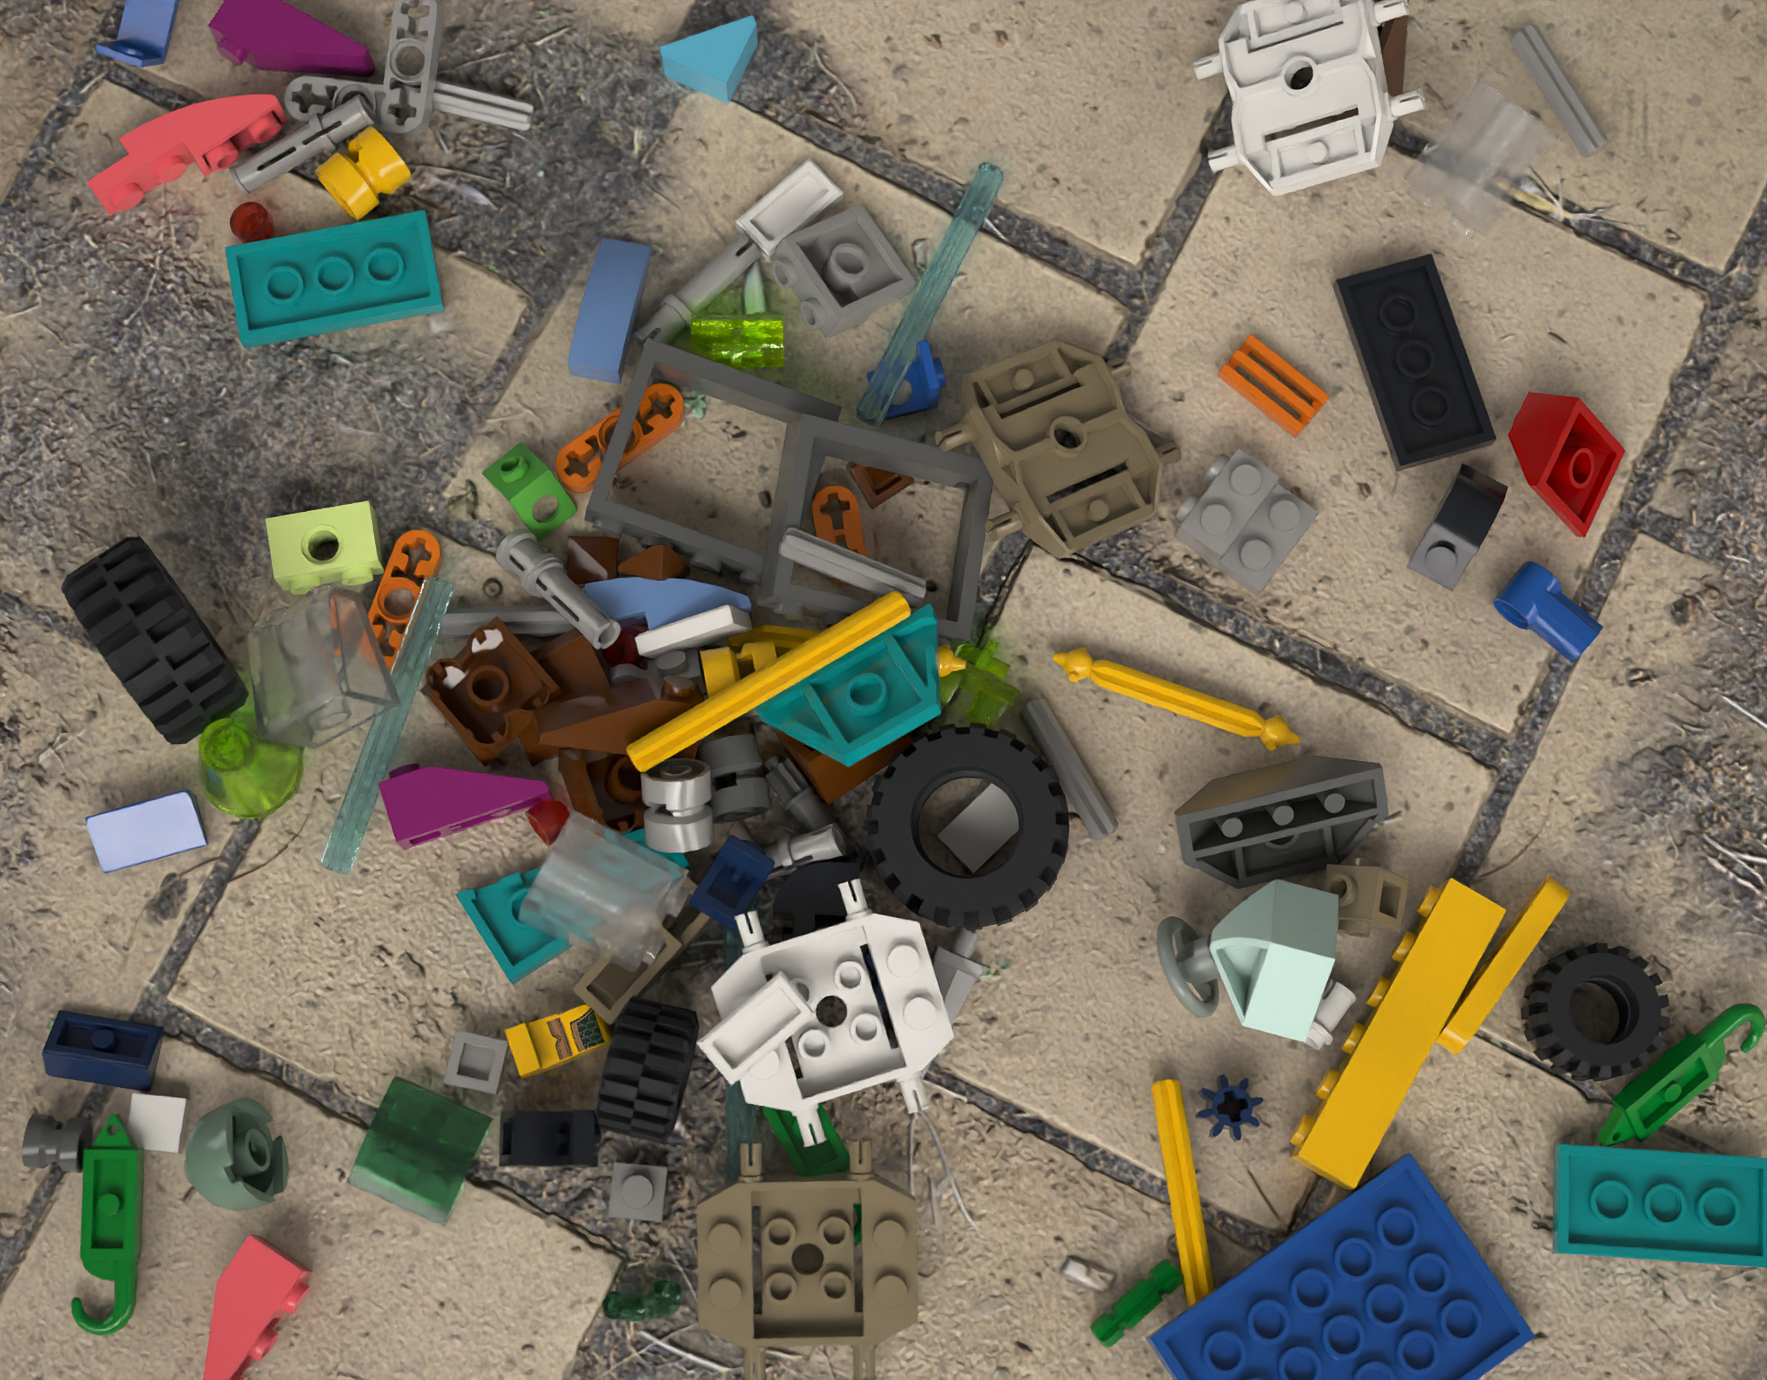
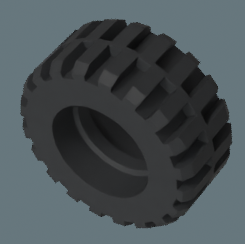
[61,536,249,745]
[866,722,1070,930]

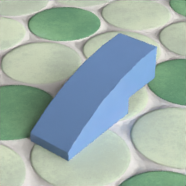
[567,238,652,384]
[584,577,753,630]

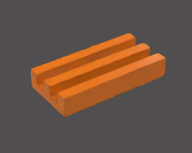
[1217,334,1330,439]

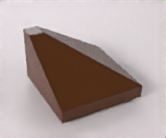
[846,462,915,509]
[567,536,620,588]
[618,544,690,581]

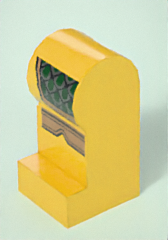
[505,1004,613,1080]

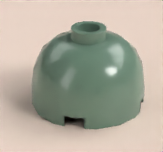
[184,1097,289,1211]

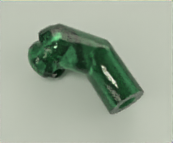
[602,1279,682,1322]

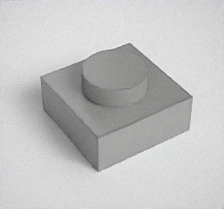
[443,1030,510,1095]
[608,1162,669,1222]

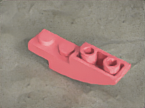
[87,94,288,216]

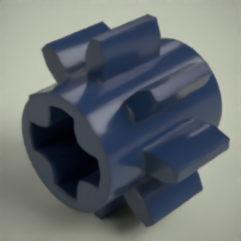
[1195,1074,1263,1142]

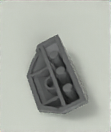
[1174,755,1389,889]

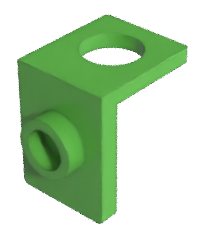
[482,442,578,541]

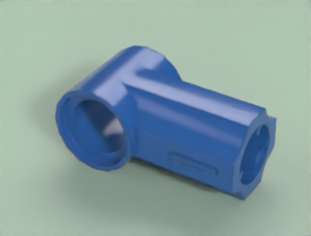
[1493,561,1603,663]

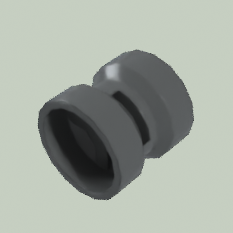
[22,1113,93,1173]

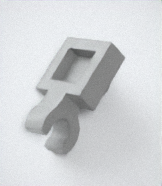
[609,647,706,693]

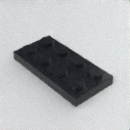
[1333,253,1497,472]

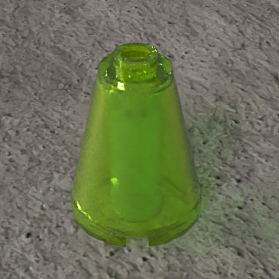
[197,715,304,820]

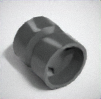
[695,734,772,824]

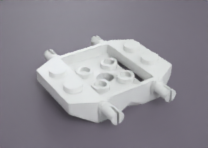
[1193,0,1426,197]
[711,878,954,1147]

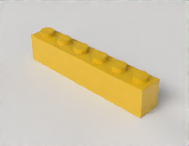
[1289,878,1507,1191]

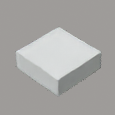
[127,1093,190,1154]

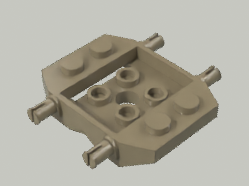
[935,338,1181,559]
[696,1138,918,1380]

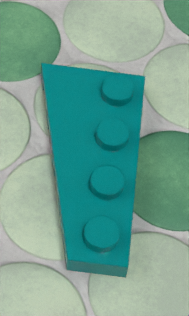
[455,828,692,985]

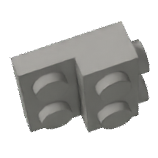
[771,203,917,340]
[1175,448,1319,597]

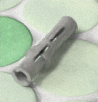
[229,94,376,195]
[631,233,761,348]

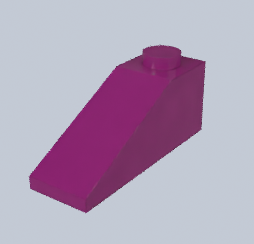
[208,0,376,77]
[378,763,554,850]

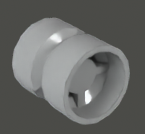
[641,758,714,853]

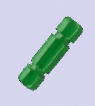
[1090,1260,1184,1348]

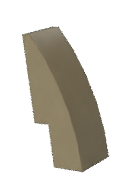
[571,871,714,1026]

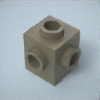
[1321,858,1409,938]

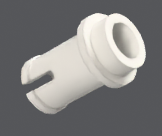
[1304,979,1357,1050]

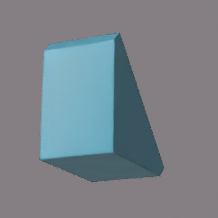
[659,15,758,104]

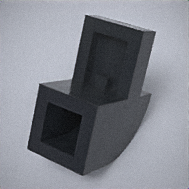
[1407,463,1508,591]
[773,862,860,941]
[499,1110,601,1168]

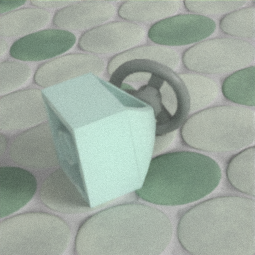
[1156,879,1339,1042]

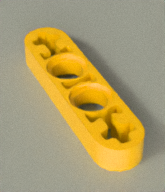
[1435,875,1571,1056]

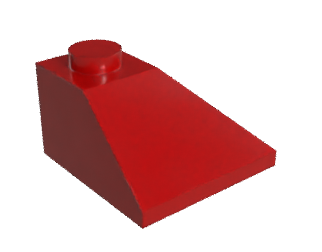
[1508,392,1626,538]

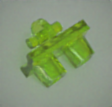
[690,312,784,371]
[940,638,1020,729]

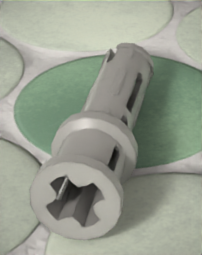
[496,529,621,649]

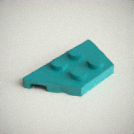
[755,603,941,767]

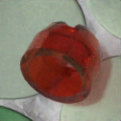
[230,202,275,244]
[602,626,645,667]
[525,799,570,846]

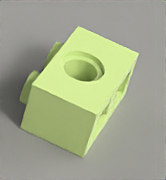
[265,501,385,595]

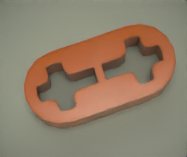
[812,485,867,585]

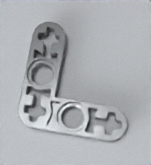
[284,0,444,137]

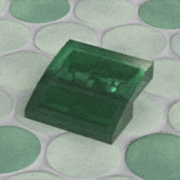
[346,1075,493,1226]

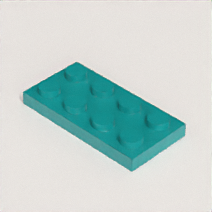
[225,210,445,348]
[1552,1144,1767,1268]

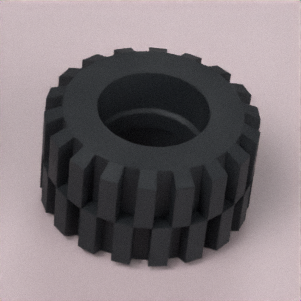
[1521,943,1670,1082]
[596,996,699,1144]

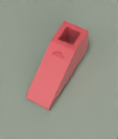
[203,1235,313,1380]

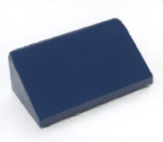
[42,1010,164,1092]

